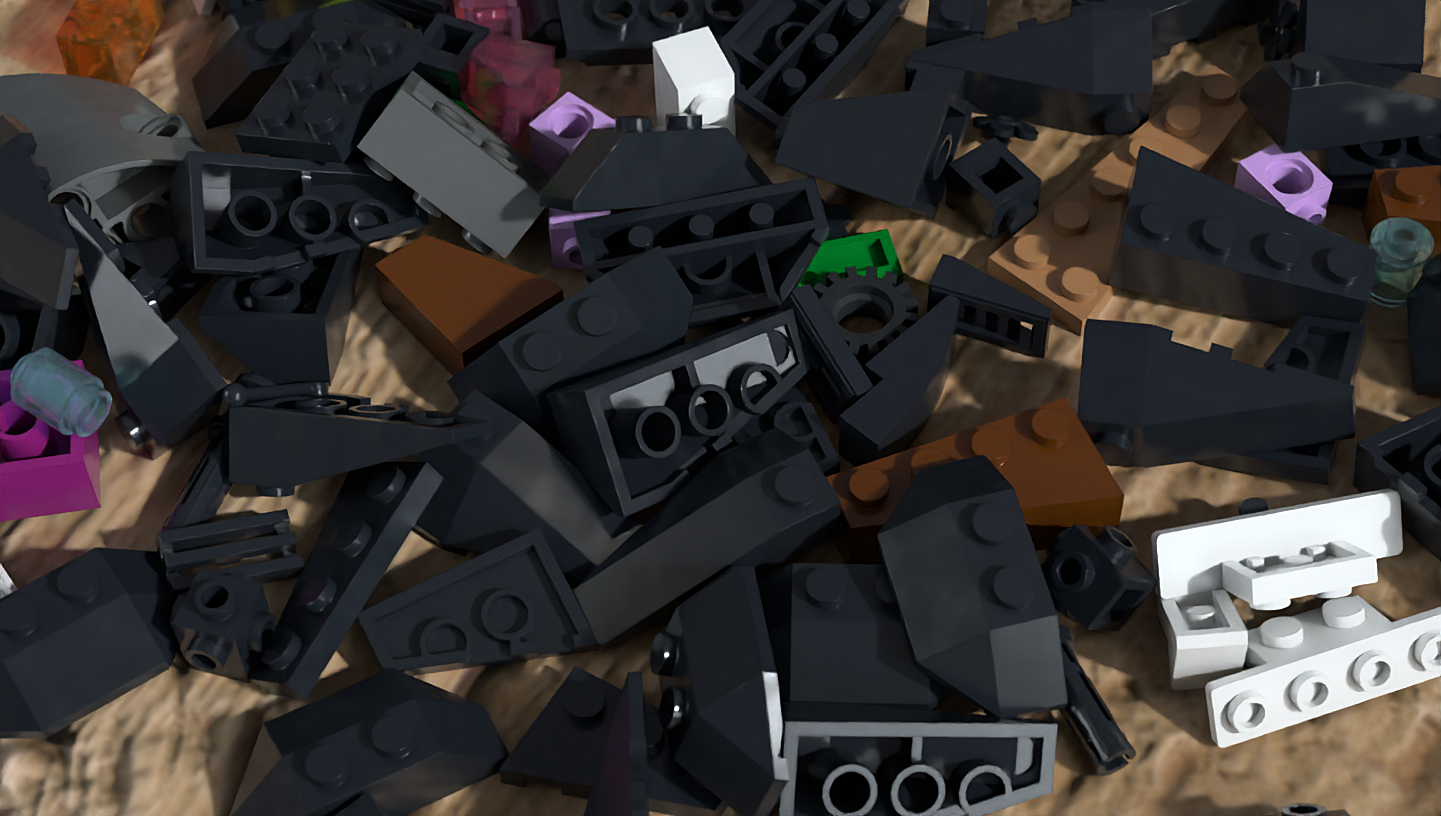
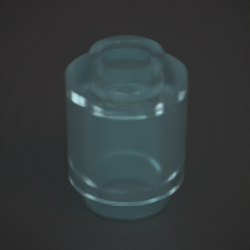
[1368,217,1434,308]
[10,348,112,437]

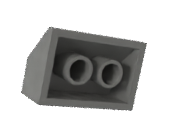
[357,71,549,258]

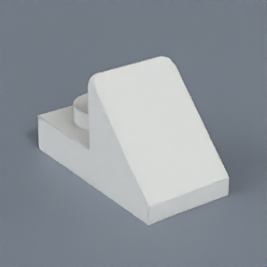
[1157,588,1248,691]

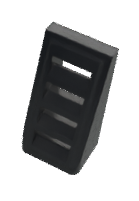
[927,254,1053,358]

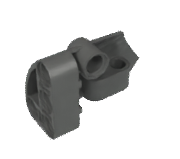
[0,73,206,245]

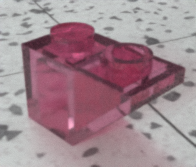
[467,33,561,142]

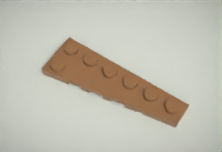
[987,65,1252,336]

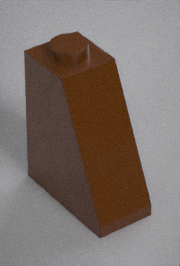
[375,234,564,376]

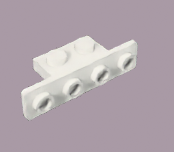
[1151,488,1403,610]
[1205,595,1441,748]

